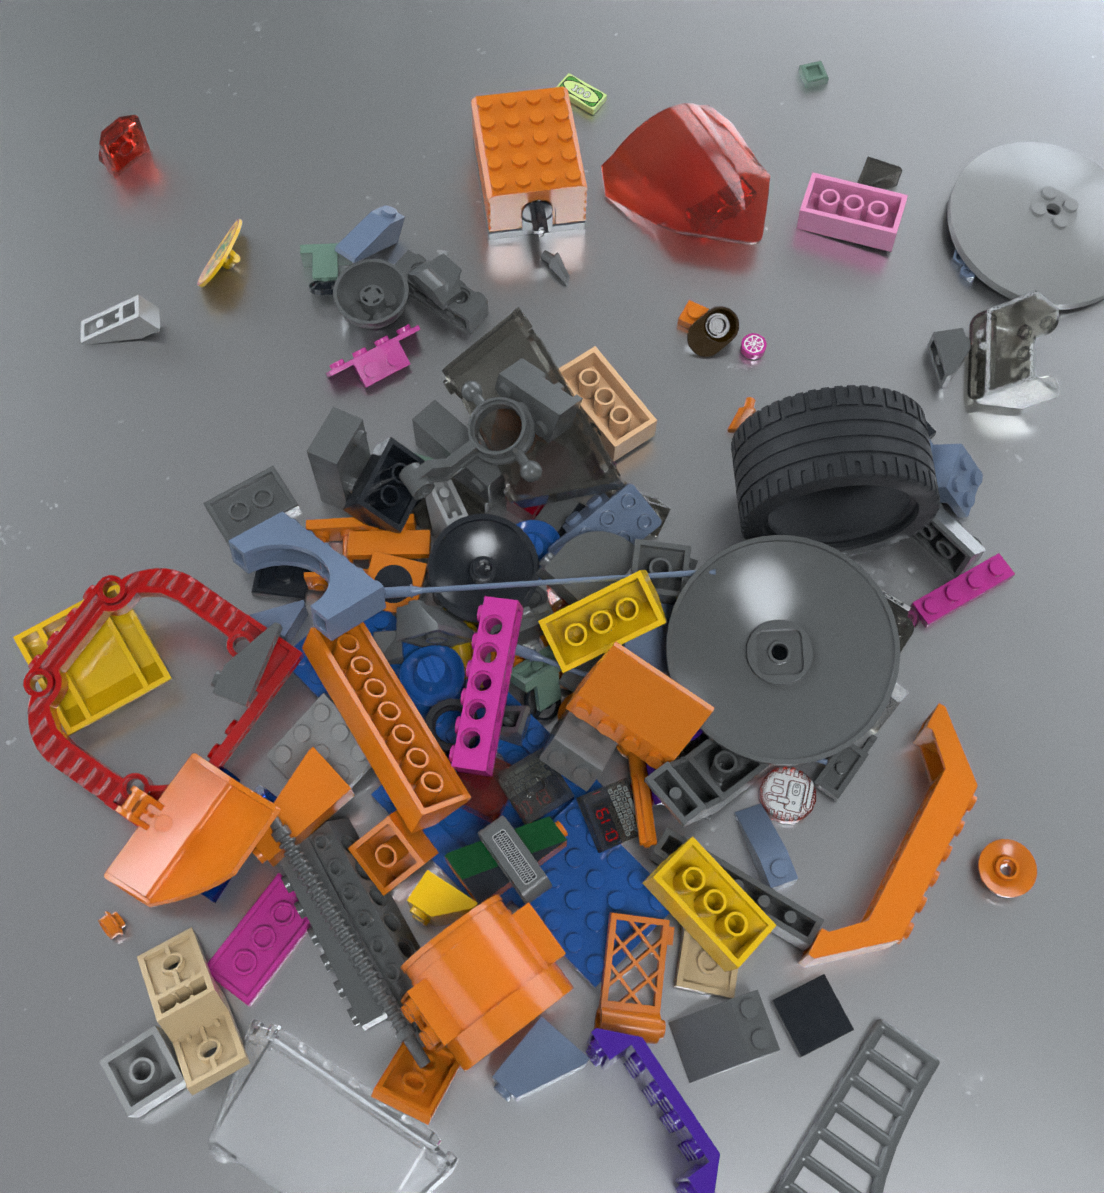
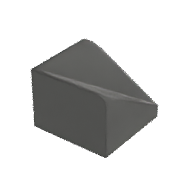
[373,630,404,665]

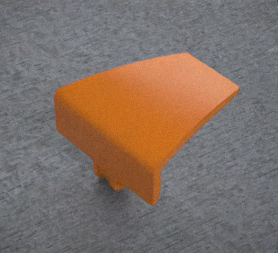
[104,753,281,907]

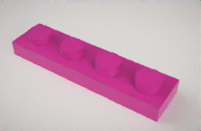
[910,553,1015,628]

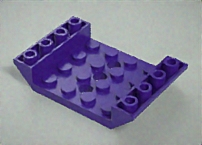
[585,1028,720,1193]

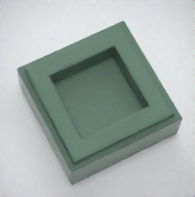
[798,61,829,88]

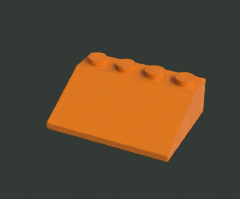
[565,641,714,769]

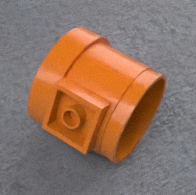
[400,894,574,1072]

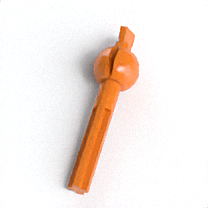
[616,744,657,848]

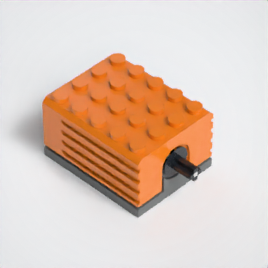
[471,86,588,240]

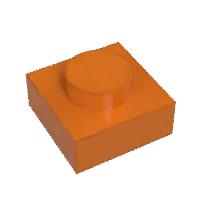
[677,300,709,329]

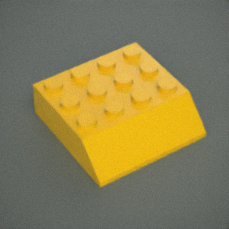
[13,585,172,736]

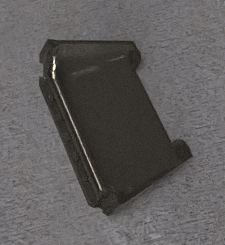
[442,307,625,508]

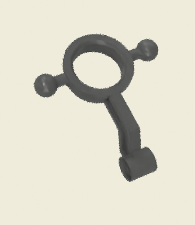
[399,381,542,500]

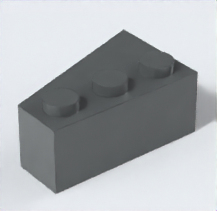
[494,358,583,444]

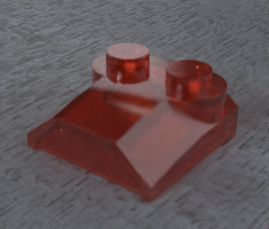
[98,115,150,178]
[457,748,522,823]

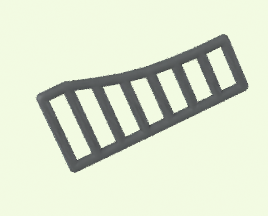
[772,1019,940,1193]

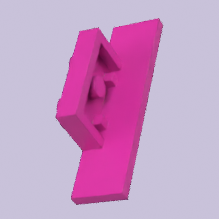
[326,324,421,388]

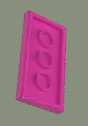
[207,873,312,1007]

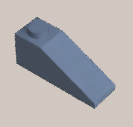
[335,205,405,263]
[734,804,799,891]

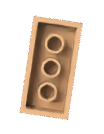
[553,346,657,462]

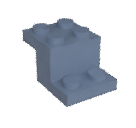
[929,439,983,518]

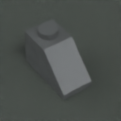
[927,328,971,388]

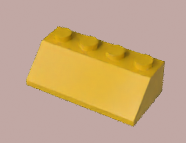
[538,570,667,673]
[643,836,777,972]

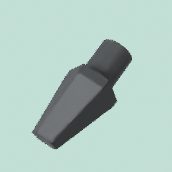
[541,250,570,285]

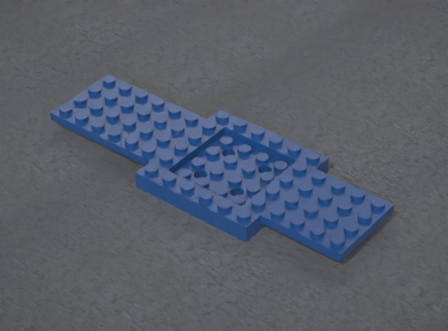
[293,611,670,989]

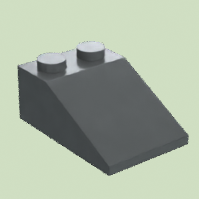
[669,990,780,1083]

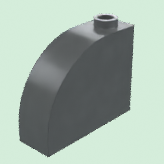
[536,531,634,605]

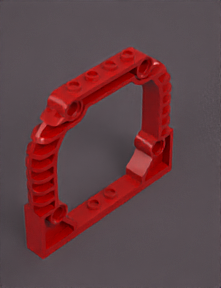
[23,568,304,827]

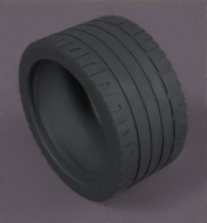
[731,385,940,556]

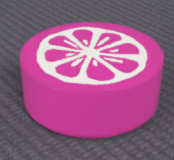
[740,333,767,360]

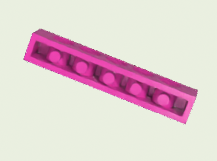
[449,596,524,777]

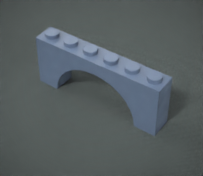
[229,511,386,641]

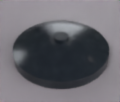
[428,514,540,625]

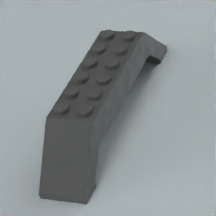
[644,738,777,827]

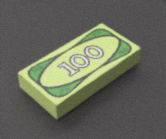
[557,73,607,115]

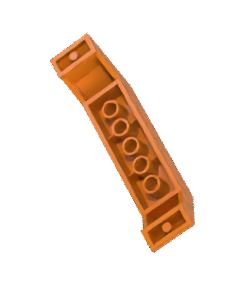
[798,703,978,967]

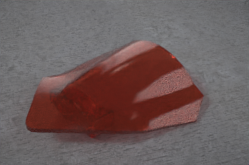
[601,103,770,245]

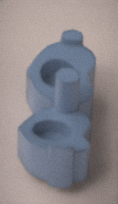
[953,250,976,282]

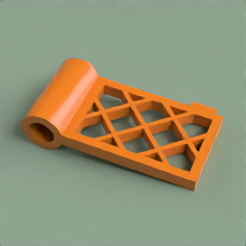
[594,913,674,1044]

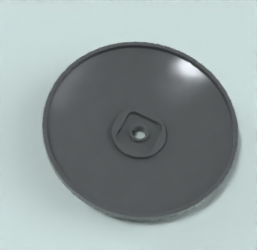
[666,535,900,766]

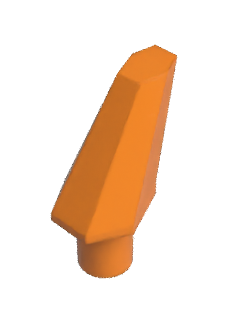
[727,397,756,433]

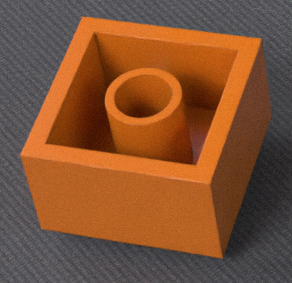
[348,810,439,896]

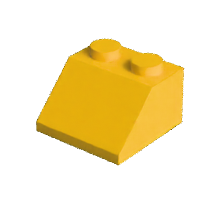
[407,870,478,927]

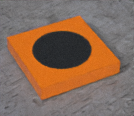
[367,551,428,614]

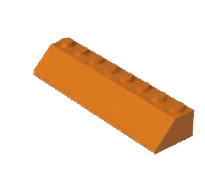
[302,622,471,834]

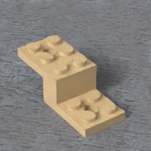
[137,927,250,1096]

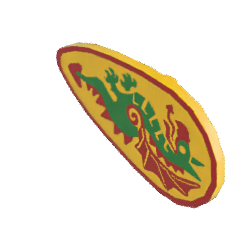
[197,219,242,288]

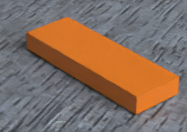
[347,530,431,560]

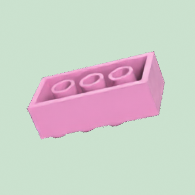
[796,172,908,252]

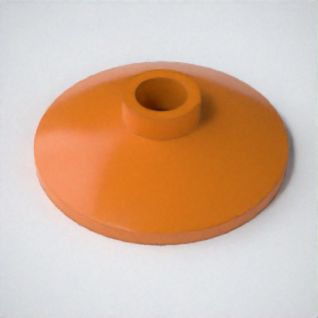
[978,839,1037,898]

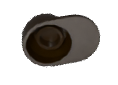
[687,306,739,357]

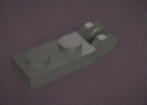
[813,734,878,801]

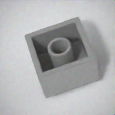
[99,1025,186,1118]

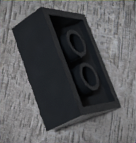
[343,437,425,534]

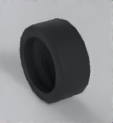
[425,698,479,755]

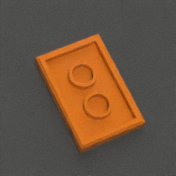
[371,1034,461,1125]

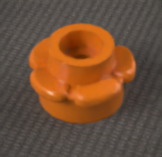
[98,911,126,940]

